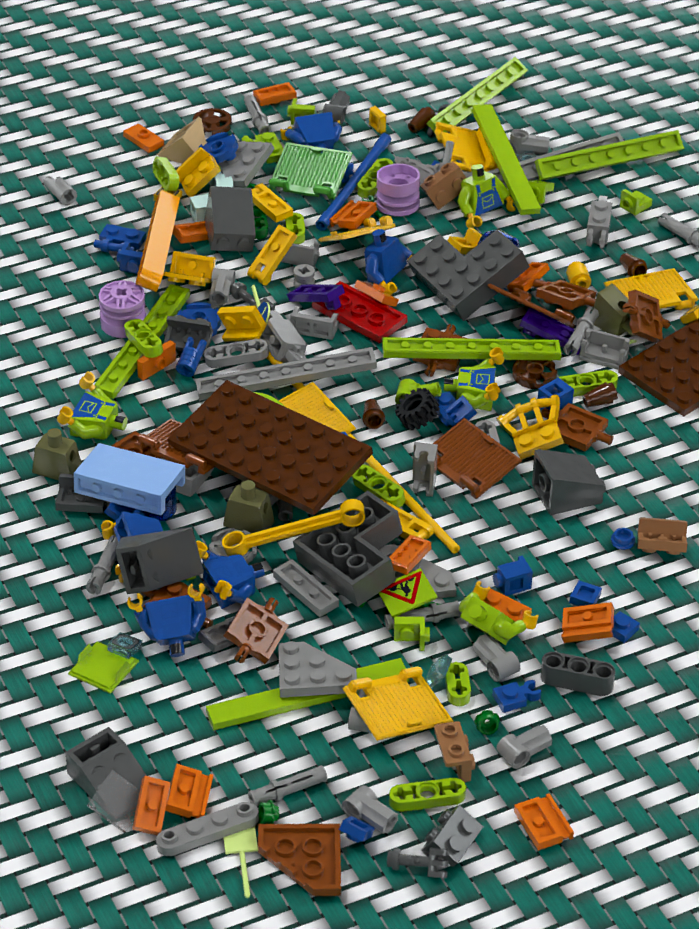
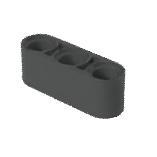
[541,652,615,696]

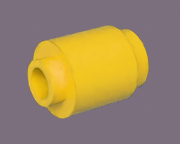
[566,261,592,289]

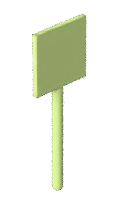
[224,826,258,898]

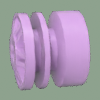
[377,164,420,216]
[98,280,146,338]

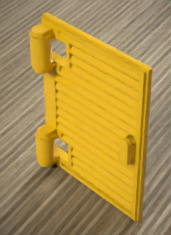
[434,122,497,172]
[318,216,395,242]
[604,268,699,310]
[278,382,356,434]
[343,666,454,741]

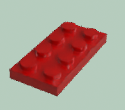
[312,281,408,343]

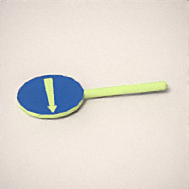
[251,285,270,324]

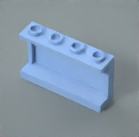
[74,443,185,515]

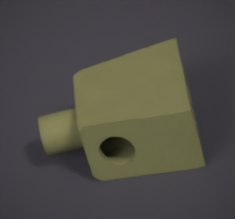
[593,284,634,336]
[32,428,82,480]
[223,480,274,533]

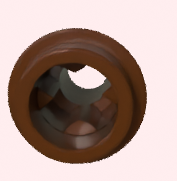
[407,107,436,133]
[619,253,647,277]
[582,382,618,408]
[362,399,385,429]

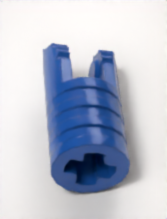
[176,337,207,377]

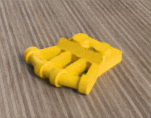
[496,395,564,460]

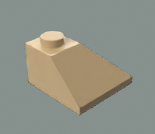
[157,117,206,163]

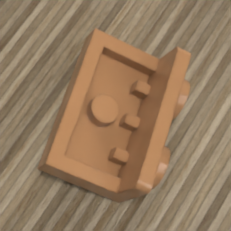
[420,161,466,210]
[637,517,688,555]
[434,721,475,782]

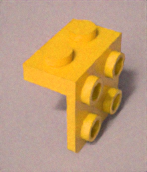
[163,251,216,287]

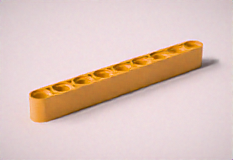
[135,190,180,292]

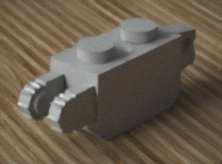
[586,195,612,248]
[261,310,307,362]

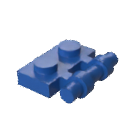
[94,224,146,252]

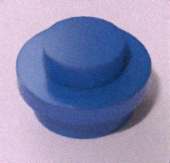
[611,528,635,550]

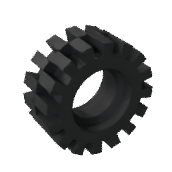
[395,388,440,430]

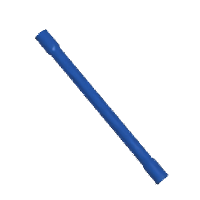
[316,133,391,231]

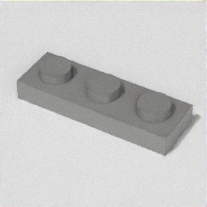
[273,559,339,617]

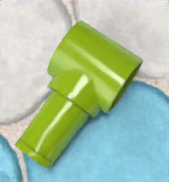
[395,379,441,404]

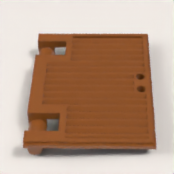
[487,284,575,328]
[433,418,522,499]
[134,419,214,475]

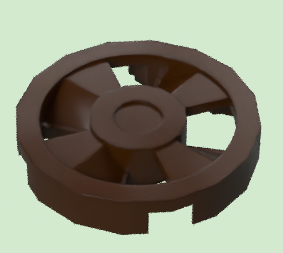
[193,108,232,135]
[513,360,557,389]

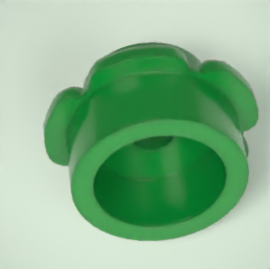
[474,710,500,735]
[258,800,279,824]

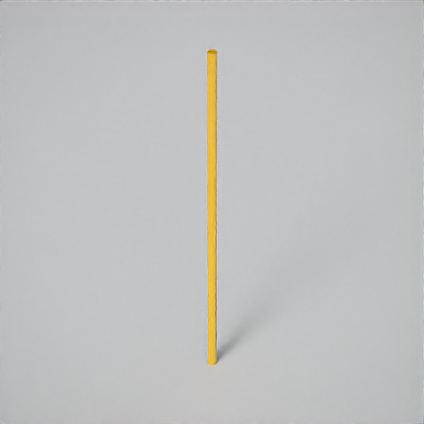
[258,338,460,554]

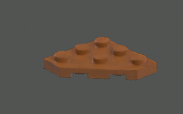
[258,824,341,896]

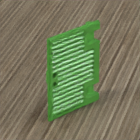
[268,142,353,200]

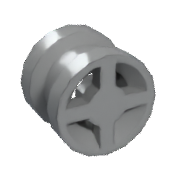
[294,264,315,288]

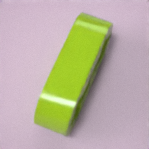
[285,213,305,244]
[445,662,471,706]

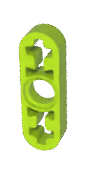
[153,156,179,192]
[357,158,393,198]
[124,319,163,358]
[559,370,618,397]
[352,465,406,508]
[389,778,466,812]

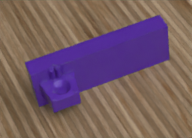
[287,285,345,310]
[519,307,581,355]

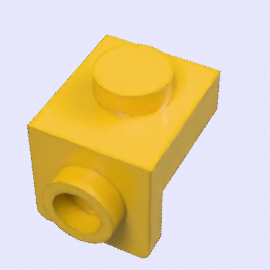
[447,227,484,256]

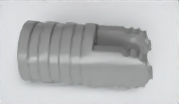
[43,176,77,205]

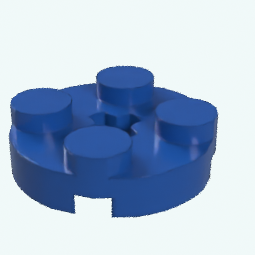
[198,132,239,164]
[177,302,221,336]

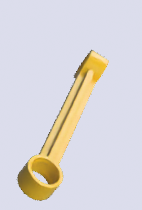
[222,499,365,556]

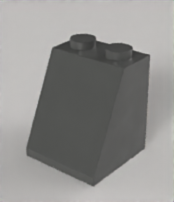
[204,186,256,252]
[532,449,606,516]

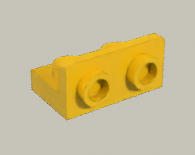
[176,147,221,197]
[217,306,267,342]

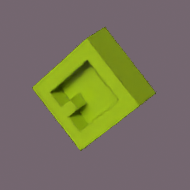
[287,98,315,125]
[528,180,555,204]
[620,189,652,216]
[394,616,430,651]

